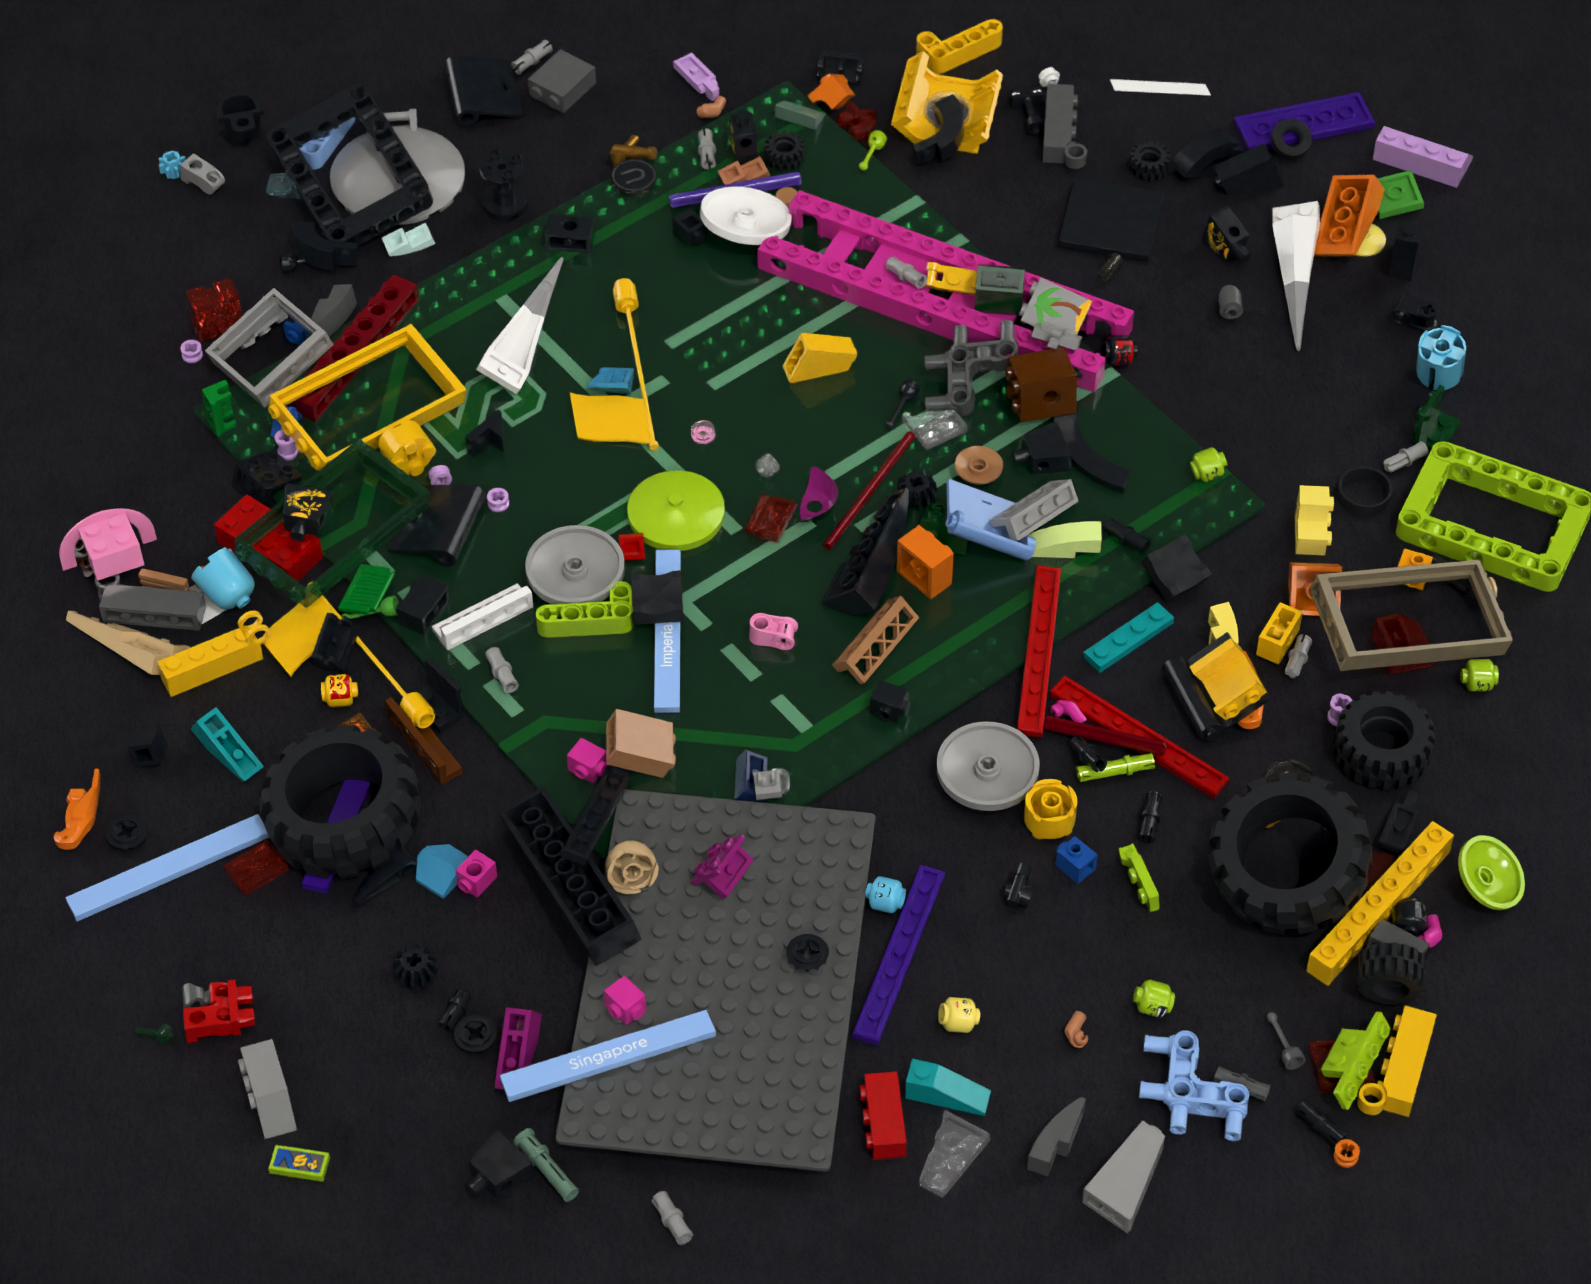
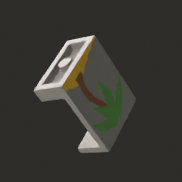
[1019,278,1092,333]

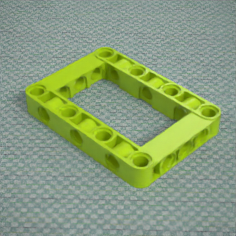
[1396,441,1591,592]

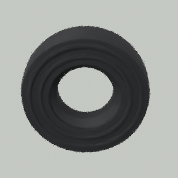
[1271,118,1312,159]

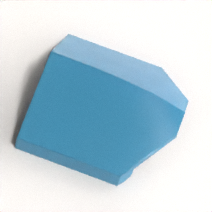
[587,367,634,394]
[416,844,468,899]

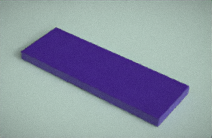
[1234,92,1375,151]

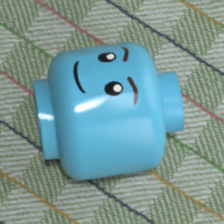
[865,876,906,913]

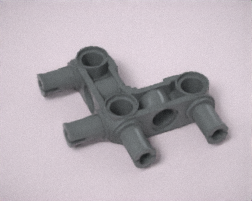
[925,320,1019,416]

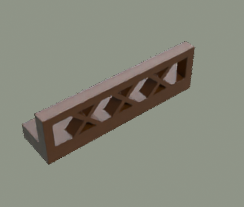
[385,697,463,785]

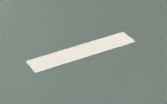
[1110,79,1210,95]

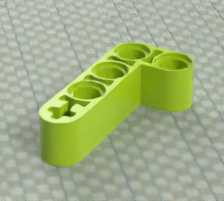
[536,581,634,638]

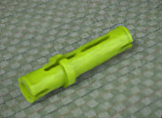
[1076,753,1155,783]

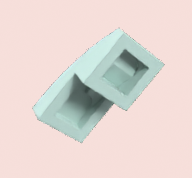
[382,223,435,256]

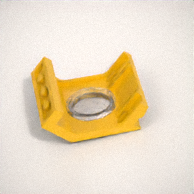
[891,51,1003,154]

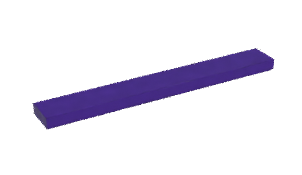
[853,865,945,1046]

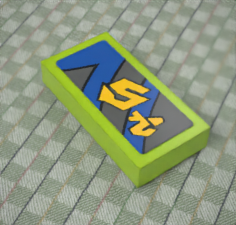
[269,1145,330,1182]

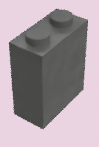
[528,49,596,113]

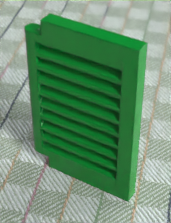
[338,564,395,615]

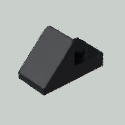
[465,409,504,457]

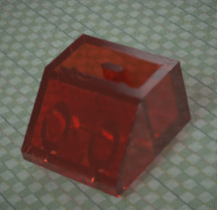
[1372,613,1437,675]

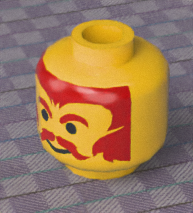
[321,674,358,708]

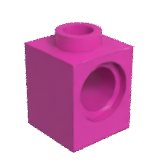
[455,849,497,898]

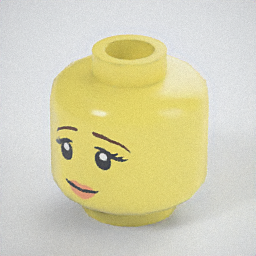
[938,997,980,1033]

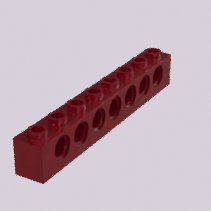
[290,274,419,422]

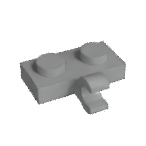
[1031,322,1082,351]

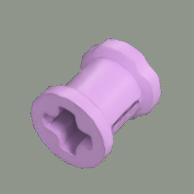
[275,429,299,460]
[1327,693,1352,726]

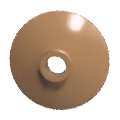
[955,446,1003,484]

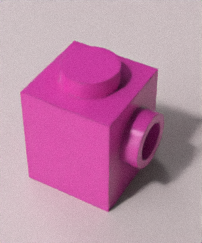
[567,738,608,783]
[604,976,646,1025]

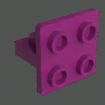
[690,834,754,899]

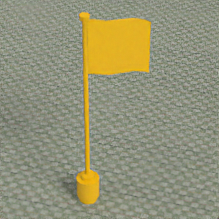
[570,278,659,450]
[263,581,435,729]

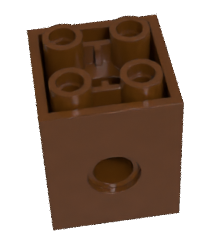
[1005,347,1077,422]

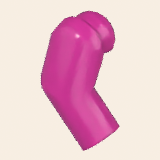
[1050,700,1087,723]
[1418,915,1442,948]

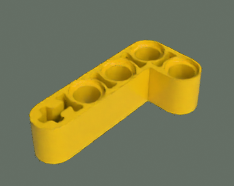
[916,19,1003,74]

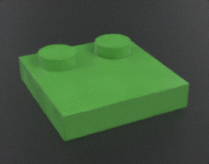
[1377,170,1424,219]

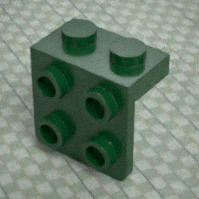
[920,503,968,555]

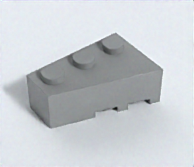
[238,1039,297,1139]

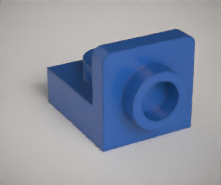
[283,321,310,345]

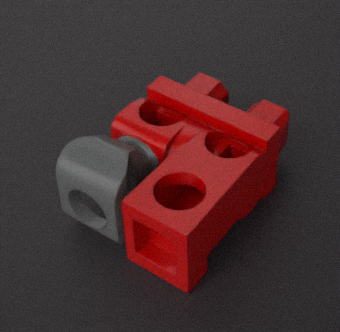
[182,980,255,1043]

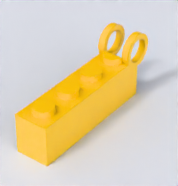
[157,611,271,697]

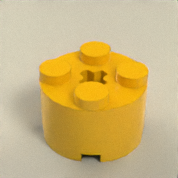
[378,420,436,477]
[1024,779,1077,839]

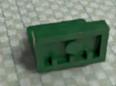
[1412,385,1461,453]

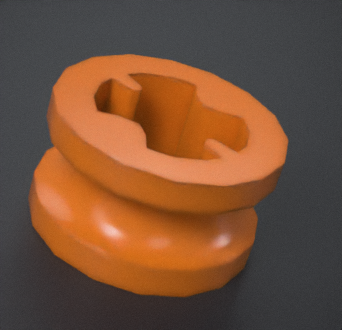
[1334,1139,1360,1168]

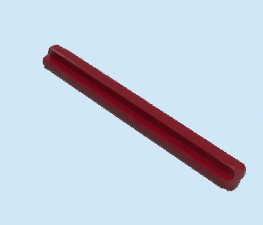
[1044,716,1167,756]

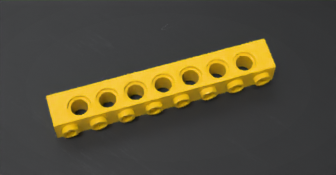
[1307,821,1454,986]

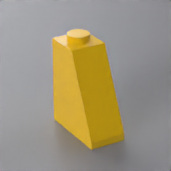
[783,333,857,383]

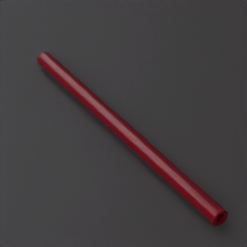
[823,431,915,550]

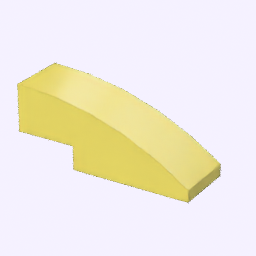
[1208,602,1239,644]

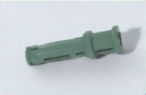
[513,1128,579,1202]

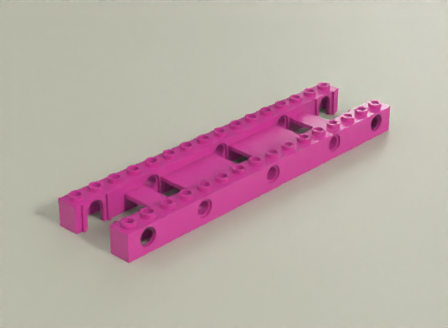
[758,190,1134,392]

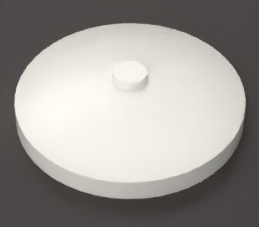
[700,187,792,245]

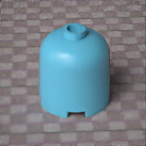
[191,547,255,610]

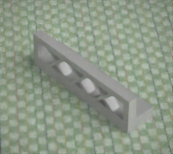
[989,479,1078,541]

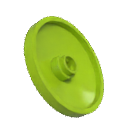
[627,470,725,551]

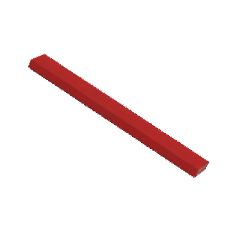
[1017,565,1061,738]
[1049,676,1230,799]

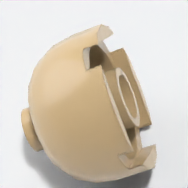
[605,840,659,894]

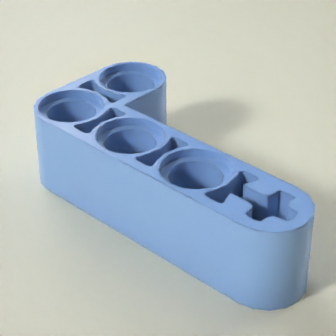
[299,117,356,169]

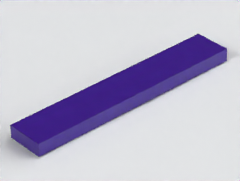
[302,780,372,894]

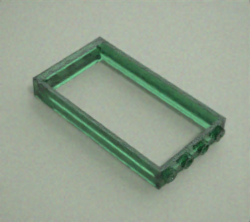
[234,439,430,608]

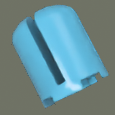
[1416,325,1467,390]

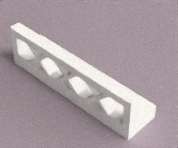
[432,583,533,650]

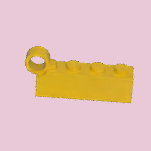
[1357,1006,1437,1117]

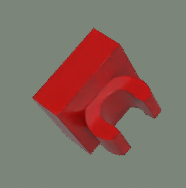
[619,533,645,561]

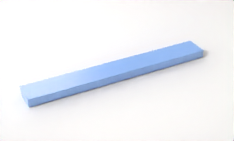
[65,814,269,921]

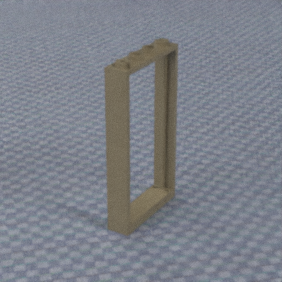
[1310,560,1513,671]

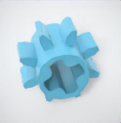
[159,151,186,179]

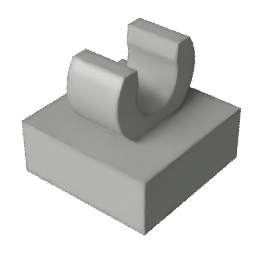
[753,770,782,800]

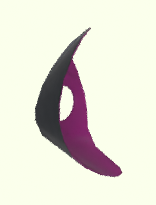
[800,467,838,523]

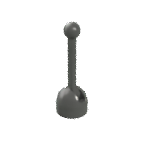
[1266,1012,1306,1070]

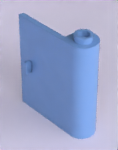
[946,479,1036,561]

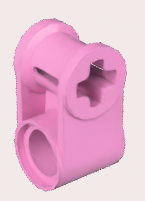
[749,613,798,650]

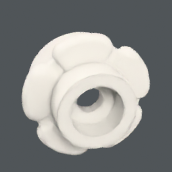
[1039,68,1060,87]

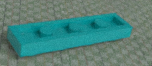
[1083,602,1174,673]

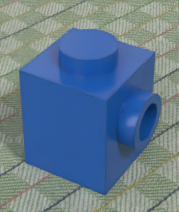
[1055,836,1098,884]

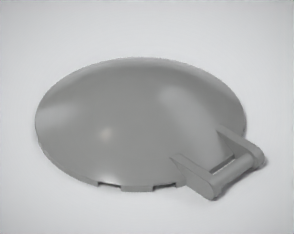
[330,108,465,225]

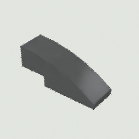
[310,284,357,337]
[1027,1097,1086,1176]

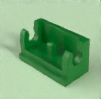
[201,379,237,437]

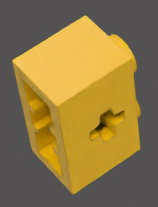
[1256,602,1303,665]

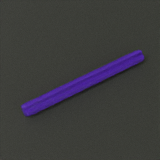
[669,172,801,208]

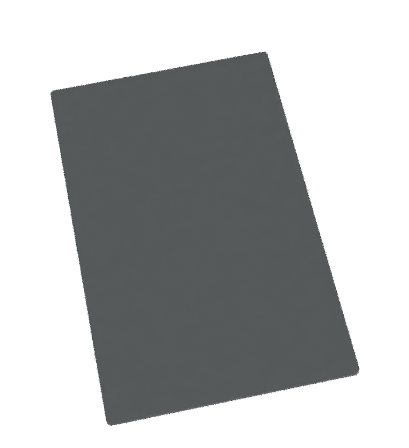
[556,790,875,1172]

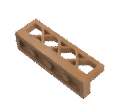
[832,596,919,684]

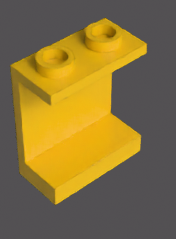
[1190,638,1267,721]

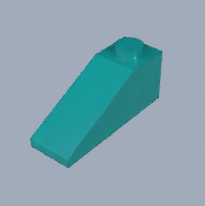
[191,707,264,783]
[905,1059,991,1116]

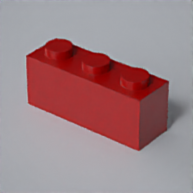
[859,1072,906,1159]

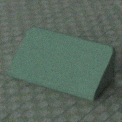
[775,100,825,130]

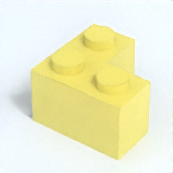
[1294,485,1334,555]

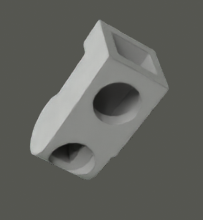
[180,153,225,195]

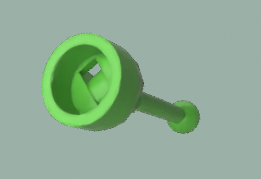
[341,596,399,619]

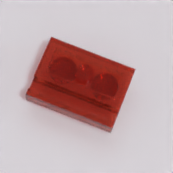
[745,493,797,543]
[223,839,289,896]

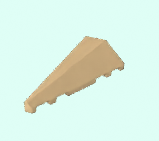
[66,611,190,675]

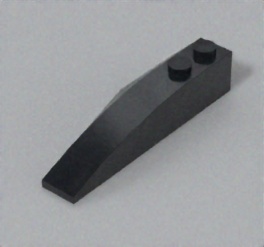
[821,488,909,616]

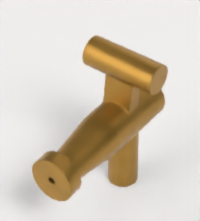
[610,135,657,169]

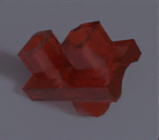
[838,101,877,143]

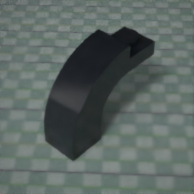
[913,94,964,165]

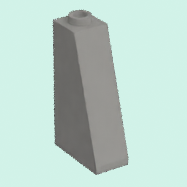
[1082,1121,1165,1233]

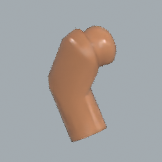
[697,96,726,118]
[1064,1011,1088,1048]

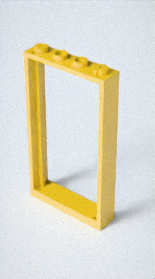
[268,324,467,477]

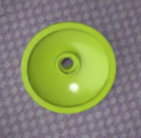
[1458,835,1525,910]

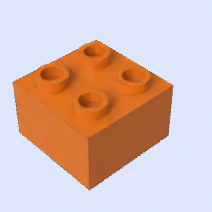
[897,525,954,600]

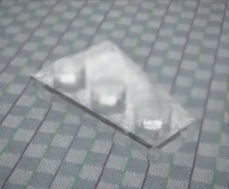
[919,1110,991,1198]

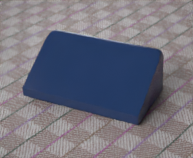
[734,750,768,801]

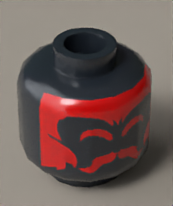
[1102,335,1138,366]

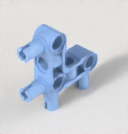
[1139,1031,1249,1141]

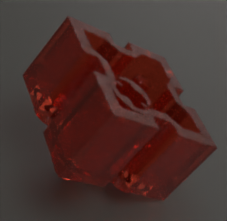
[186,278,242,342]

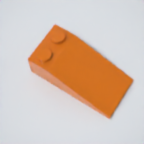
[1314,175,1384,256]

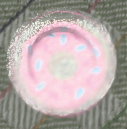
[691,420,715,444]

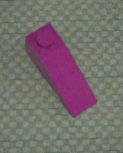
[494,1007,542,1090]

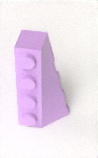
[1373,126,1473,188]

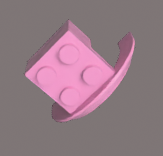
[59,509,157,581]

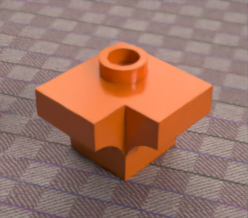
[808,74,855,109]

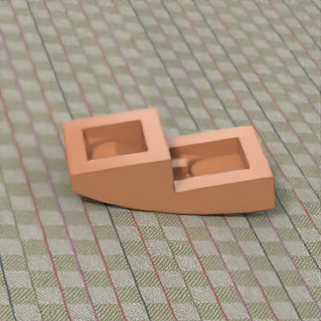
[718,156,770,185]

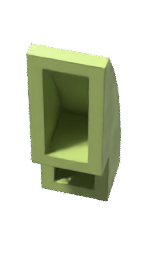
[1028,521,1102,558]

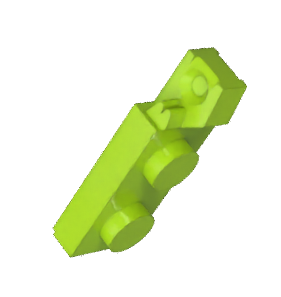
[1119,844,1159,913]

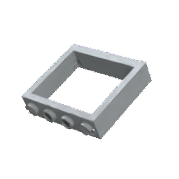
[205,288,334,408]

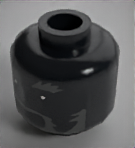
[1392,898,1427,937]

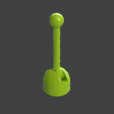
[859,130,887,171]

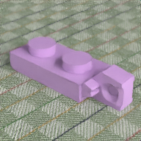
[673,53,719,101]

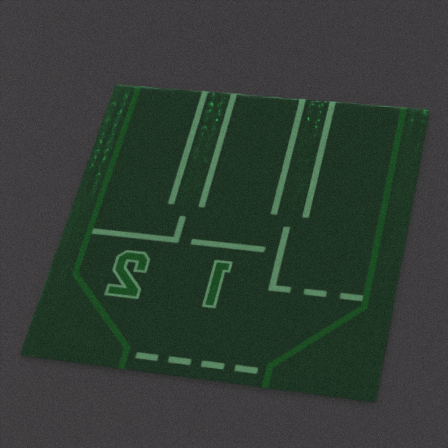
[194,81,1265,862]

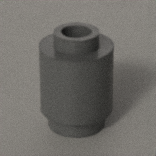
[1218,285,1243,319]

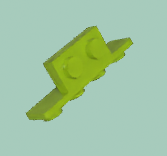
[1321,1012,1390,1110]

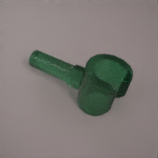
[135,1024,174,1045]

